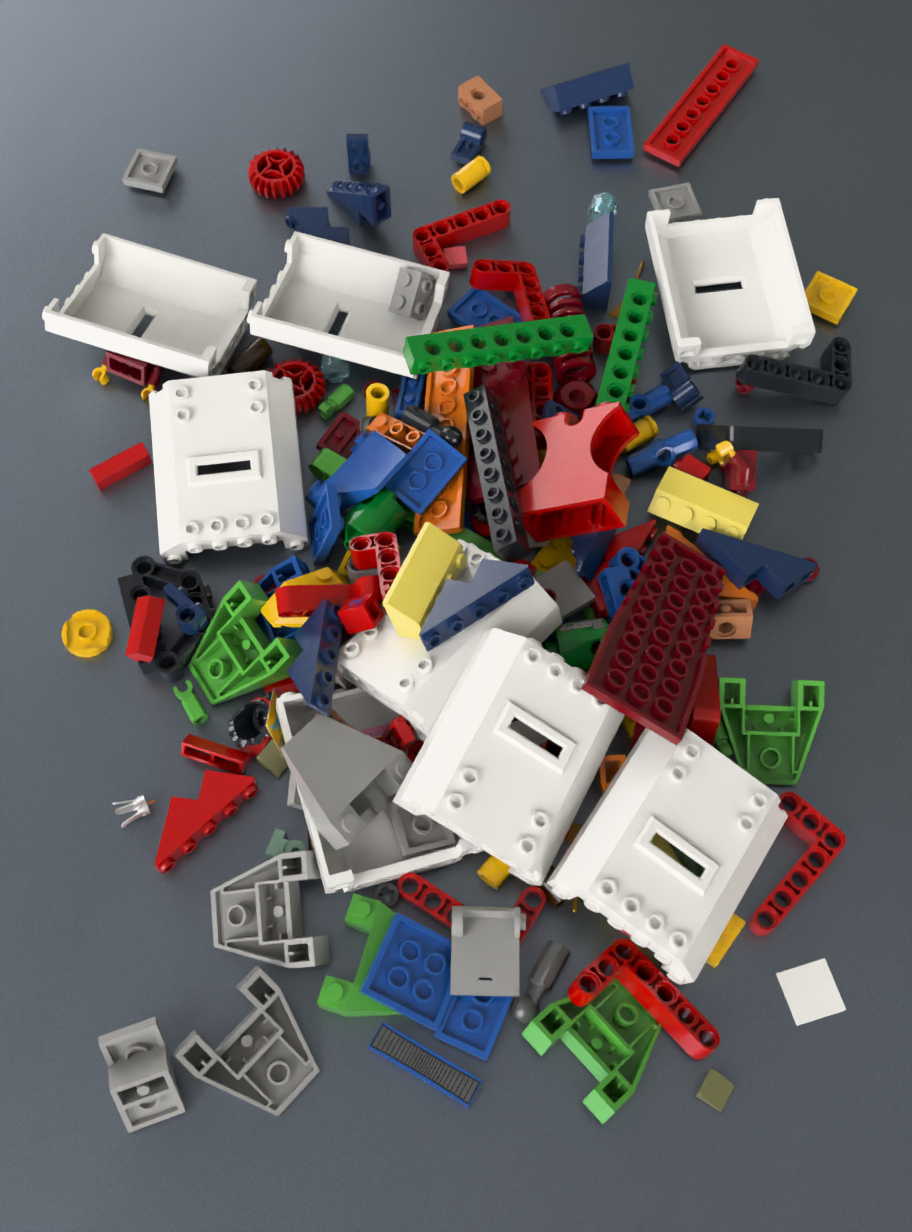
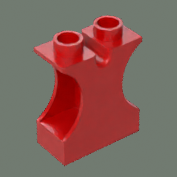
[518,402,639,542]

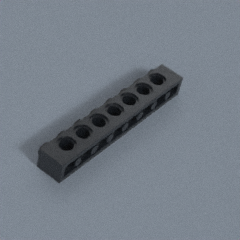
[463,384,531,563]

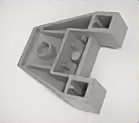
[280,713,413,850]
[210,850,330,969]
[173,966,319,1116]

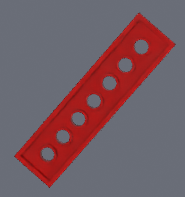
[643,44,759,167]

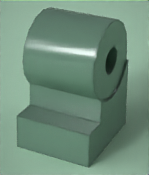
[265,828,307,860]

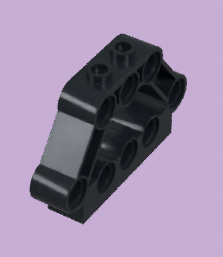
[118,555,216,683]

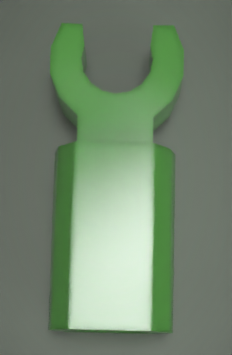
[318,383,355,421]
[173,680,209,726]
[712,716,732,759]

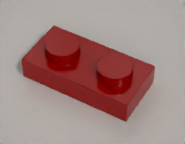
[381,716,415,753]

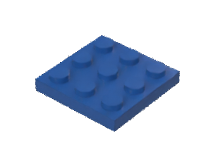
[359,912,452,1031]

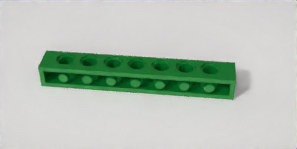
[595,278,658,414]
[403,314,594,375]

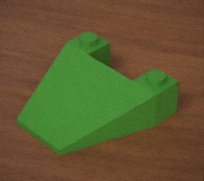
[188,580,303,705]
[718,677,825,785]
[317,893,402,1017]
[522,979,662,1124]

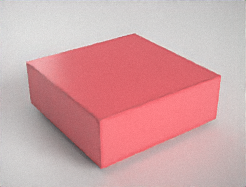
[444,246,468,270]

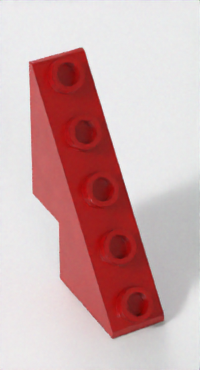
[581,519,659,619]
[154,770,259,873]

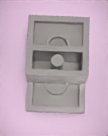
[98,1016,186,1133]

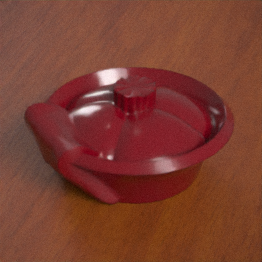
[553,380,599,416]

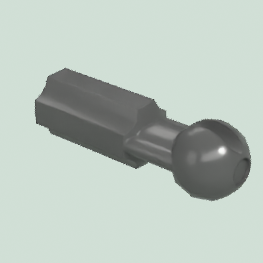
[512,940,571,1023]

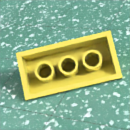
[647,466,759,540]
[382,522,467,640]

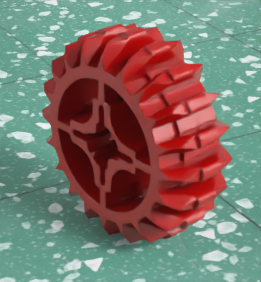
[248,147,305,200]
[269,357,326,416]

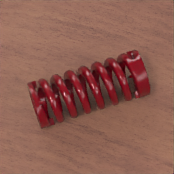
[543,284,597,385]

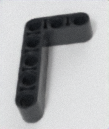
[736,337,852,404]
[695,424,823,453]

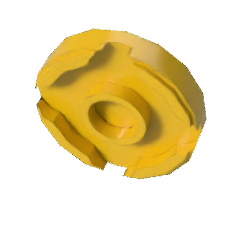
[61,609,114,658]

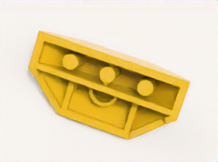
[261,567,350,628]

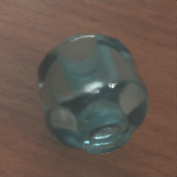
[587,192,619,222]
[321,354,351,383]

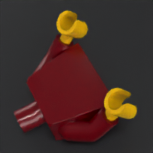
[92,351,163,402]
[706,441,757,498]

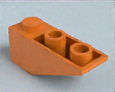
[366,412,425,454]

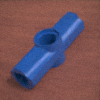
[628,385,673,423]
[625,429,698,477]

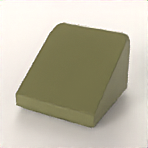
[256,738,288,778]
[695,1068,735,1112]

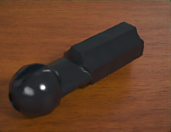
[401,404,463,448]

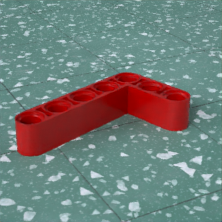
[412,199,511,284]
[469,259,551,322]
[749,791,846,937]
[398,873,546,948]
[568,938,720,1060]

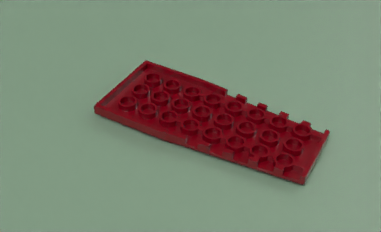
[466,316,541,505]
[581,532,727,745]

